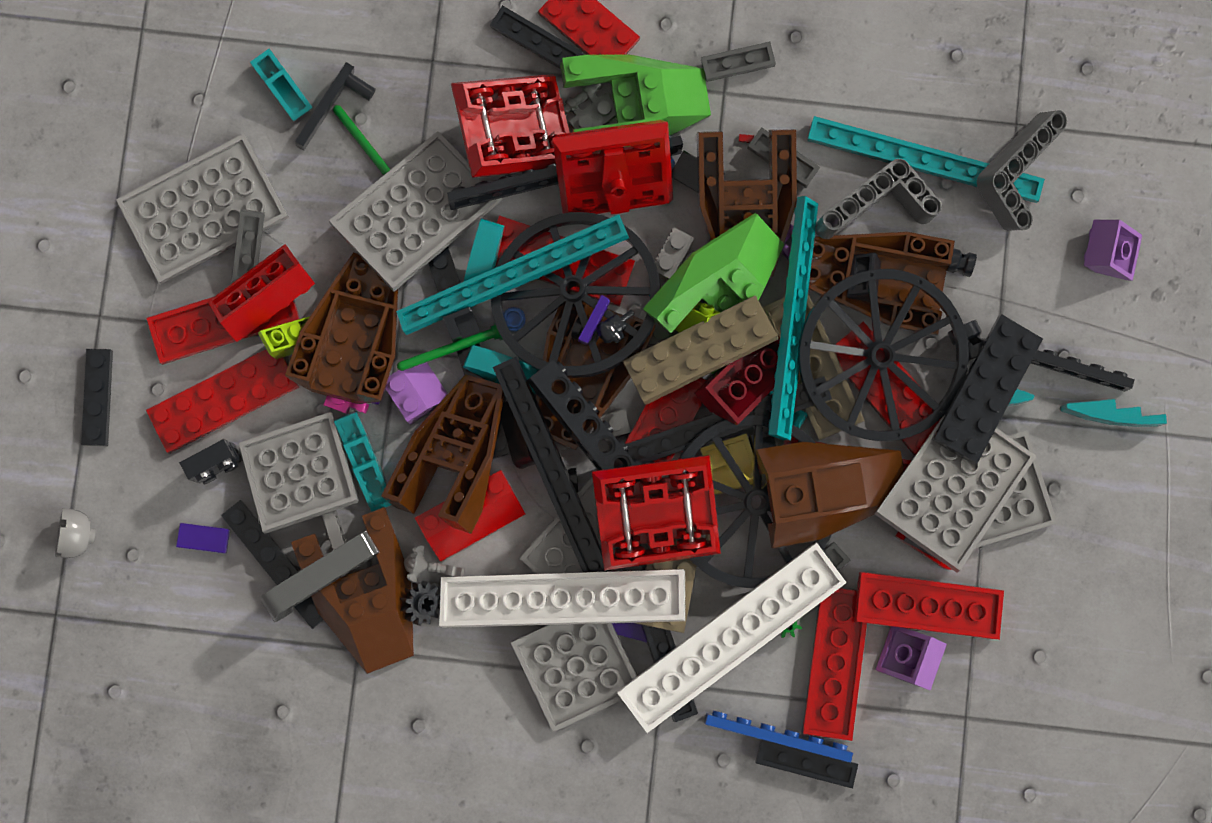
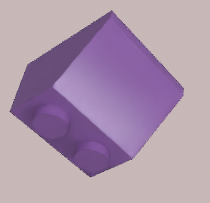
[1084,219,1142,281]
[385,362,447,425]
[876,626,947,690]

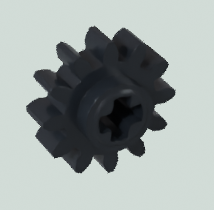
[400,581,440,626]

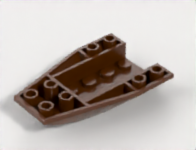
[809,232,955,335]
[285,252,398,404]
[536,290,656,450]
[756,442,904,548]

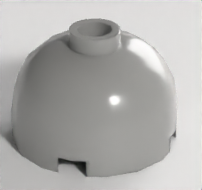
[55,508,96,558]

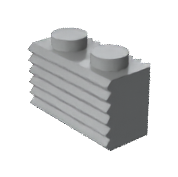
[655,228,694,283]

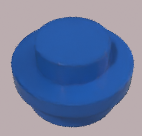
[503,307,526,331]

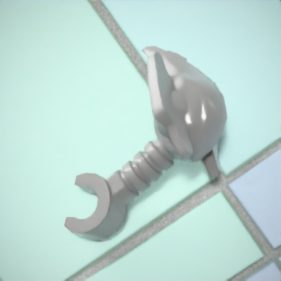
[404,545,464,582]

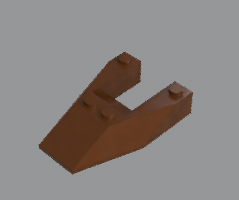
[697,129,797,277]
[381,374,504,534]
[291,507,414,674]

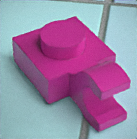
[324,396,369,414]

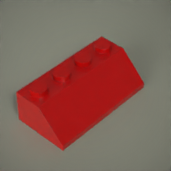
[208,244,315,342]
[415,470,526,562]

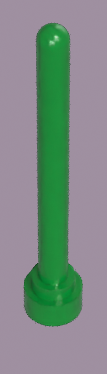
[333,105,391,176]
[397,322,503,371]

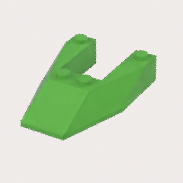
[560,55,711,152]
[643,213,784,374]

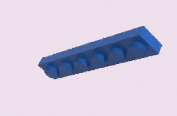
[704,710,853,763]

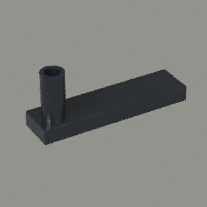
[295,62,376,151]

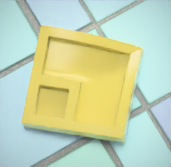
[700,434,762,495]

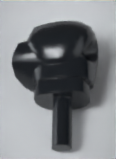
[596,310,635,344]

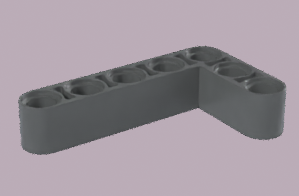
[977,110,1067,231]
[815,159,942,239]
[261,531,380,623]

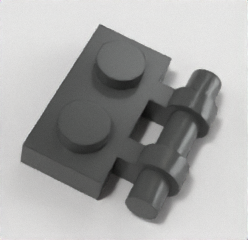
[563,84,616,129]

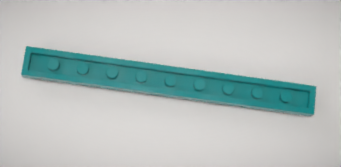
[807,116,1045,203]
[769,196,818,440]
[396,214,629,335]

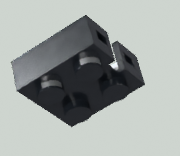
[179,439,243,485]

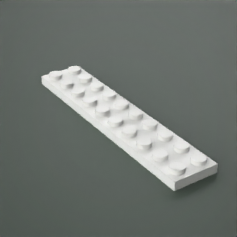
[617,542,847,733]
[439,569,685,628]

